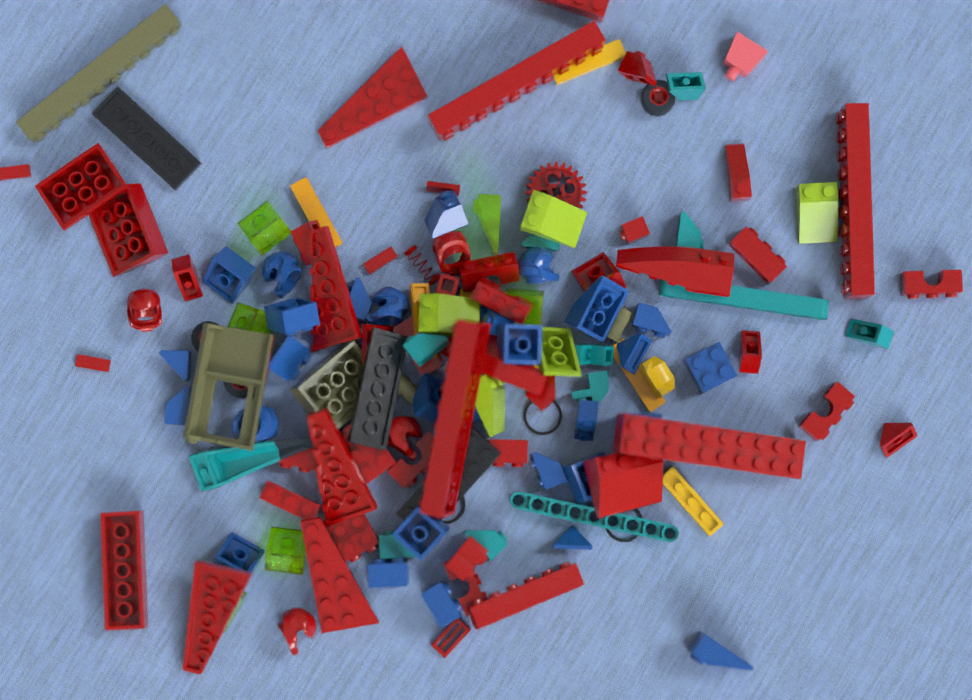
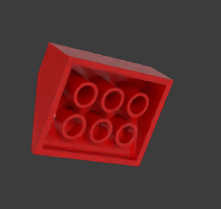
[35,143,128,231]
[89,183,169,277]
[583,453,664,518]

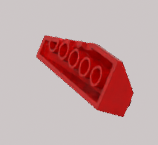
[616,246,735,297]
[439,334,547,395]

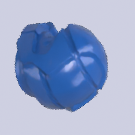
[518,247,560,284]
[262,251,302,299]
[367,286,409,326]
[231,407,279,442]

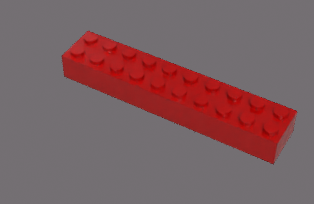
[428,20,606,141]
[836,103,875,299]
[419,319,491,518]
[612,413,806,479]

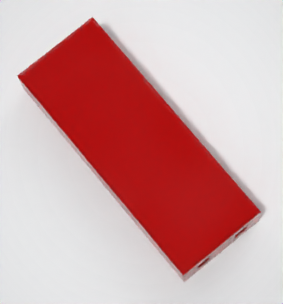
[0,164,31,181]
[426,181,460,196]
[363,247,398,275]
[75,354,111,372]

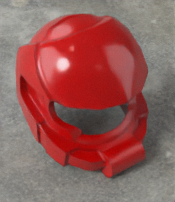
[432,230,471,276]
[127,288,162,332]
[387,415,422,460]
[276,607,317,656]

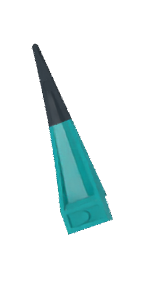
[188,433,341,492]

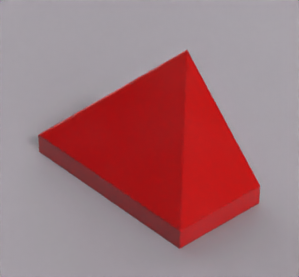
[880,423,917,458]

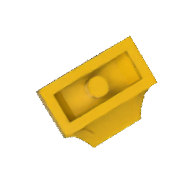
[639,356,675,398]

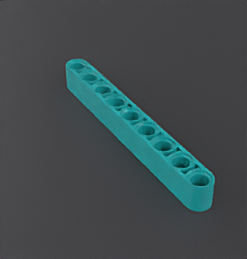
[658,279,829,320]
[510,492,679,542]

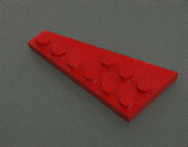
[318,47,428,149]
[309,226,362,352]
[307,408,378,527]
[301,517,379,633]
[183,560,253,675]

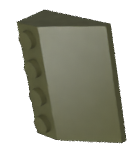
[290,340,364,429]

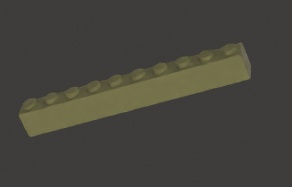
[16,4,182,143]

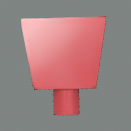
[723,32,768,81]

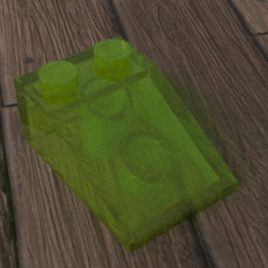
[473,194,501,256]

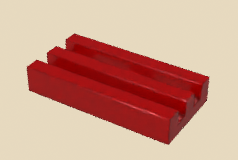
[431,618,471,658]

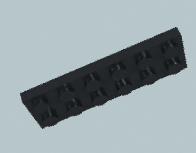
[92,86,202,191]
[348,328,409,450]
[396,427,501,521]

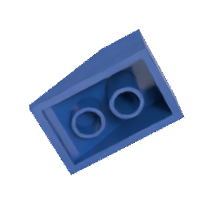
[564,275,629,342]
[688,631,754,671]

